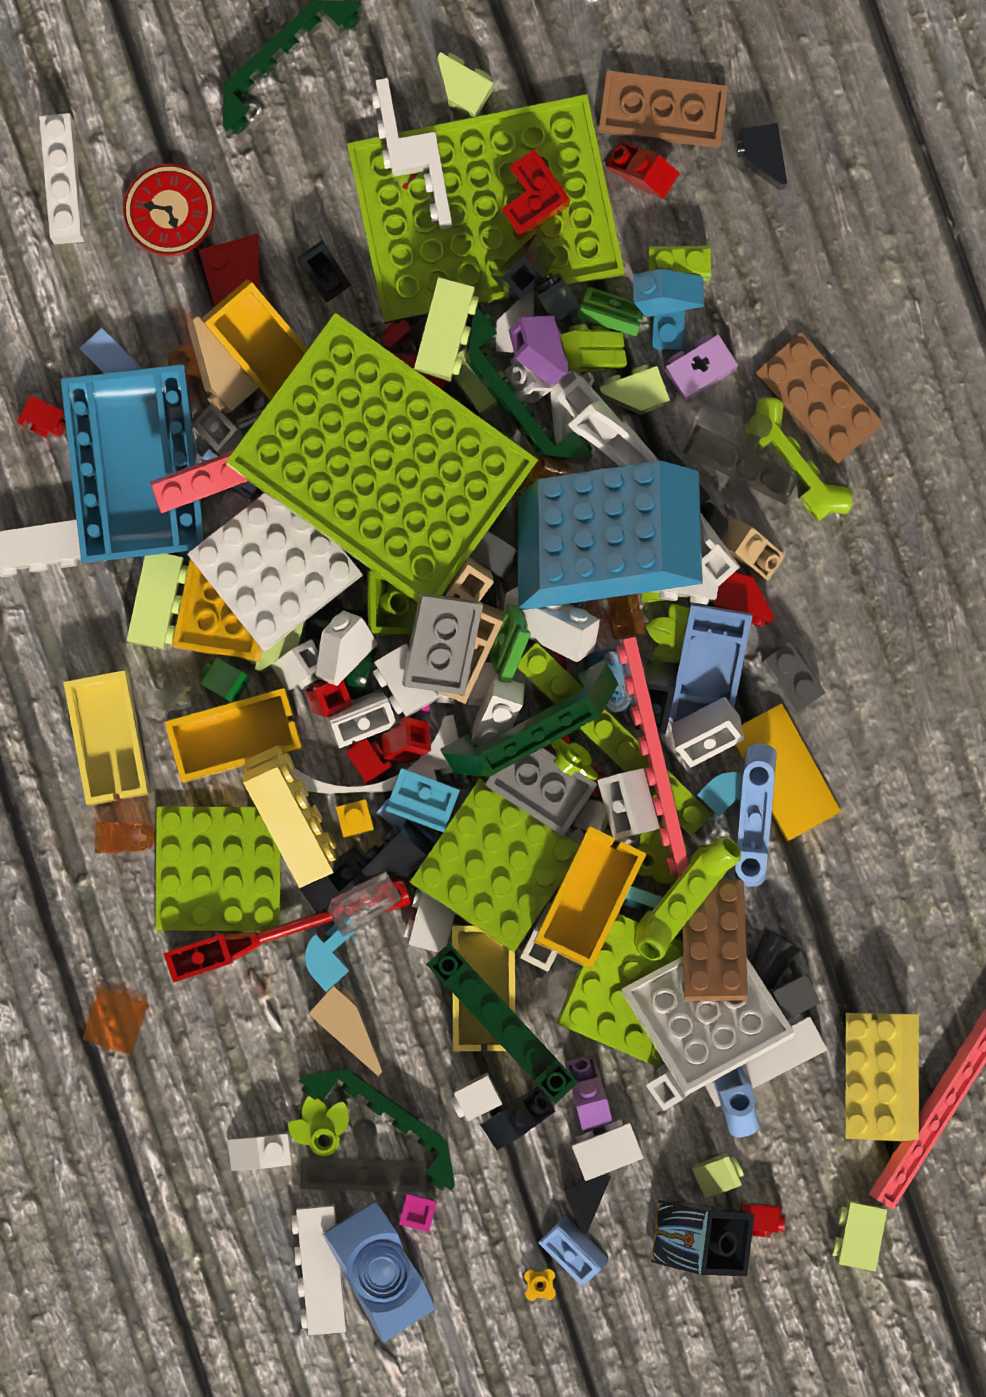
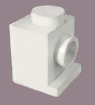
[505,356,554,404]

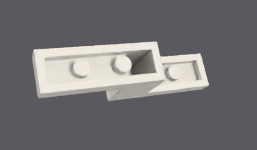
[371,78,452,230]

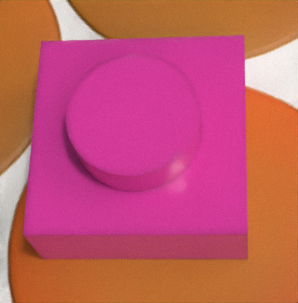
[399,1193,437,1232]

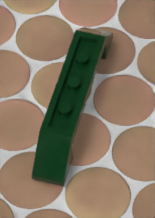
[223,0,362,137]
[465,309,593,465]
[440,659,619,777]
[426,943,579,1104]
[299,1068,455,1191]

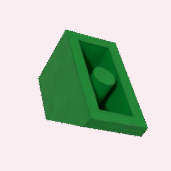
[200,658,250,703]

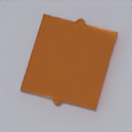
[83,988,149,1055]

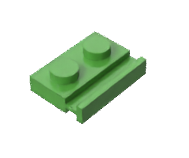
[577,286,644,336]
[488,605,531,683]

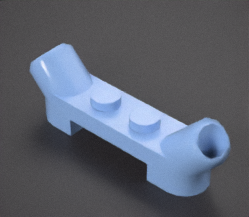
[735,744,777,887]
[712,1066,760,1138]

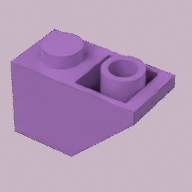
[508,316,569,386]
[564,1054,613,1131]

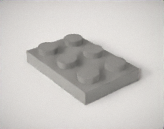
[402,593,483,695]
[485,748,597,836]

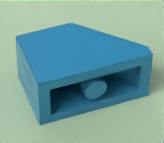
[633,269,704,317]

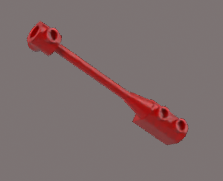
[163,876,411,983]

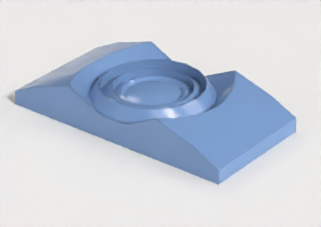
[669,603,752,722]
[322,1201,435,1343]

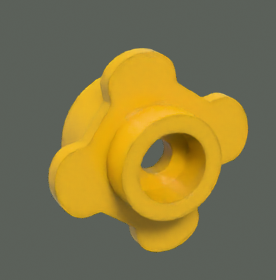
[524,1269,556,1301]

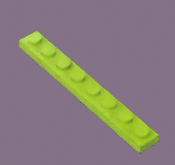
[517,642,712,836]

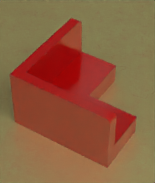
[501,149,570,240]

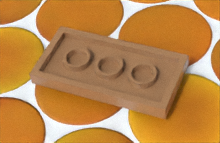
[598,70,728,149]
[755,332,884,465]
[683,880,748,1001]

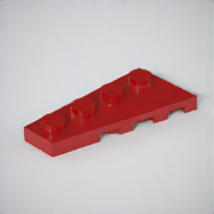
[199,234,260,306]

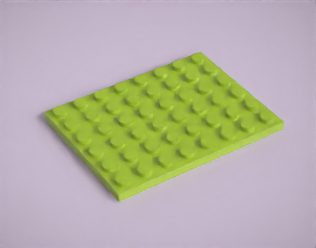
[347,94,625,324]
[225,313,538,603]

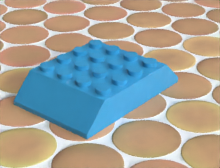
[61,364,205,563]
[518,460,703,611]

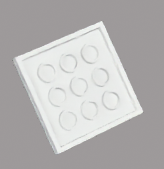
[187,493,363,652]
[622,956,795,1096]

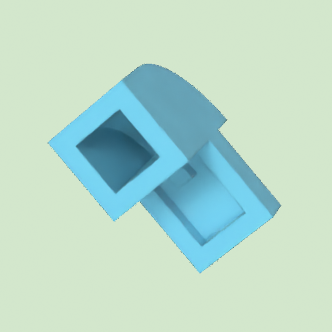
[696,772,743,817]
[305,922,356,992]

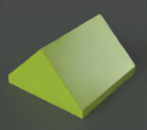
[368,571,418,637]

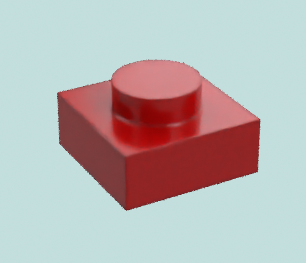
[381,319,411,353]

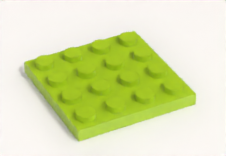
[410,779,579,952]
[155,806,281,931]
[555,914,683,1067]

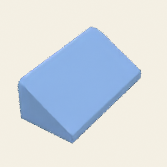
[538,1216,608,1287]

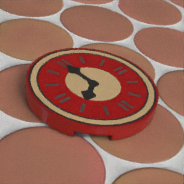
[123,164,216,257]

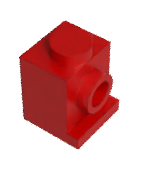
[17,395,66,438]
[304,679,353,718]
[382,717,431,764]
[346,738,393,784]
[740,1202,785,1238]

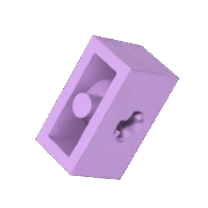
[665,334,738,402]

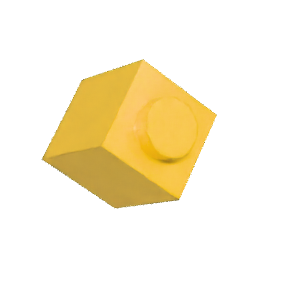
[336,799,375,838]

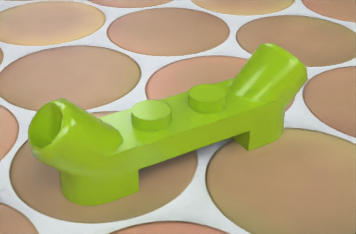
[743,397,853,522]
[635,836,741,961]

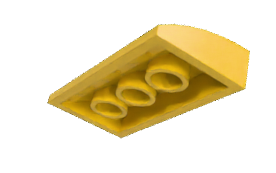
[734,703,841,841]

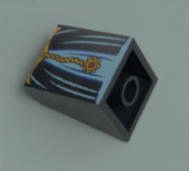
[651,1200,755,1276]

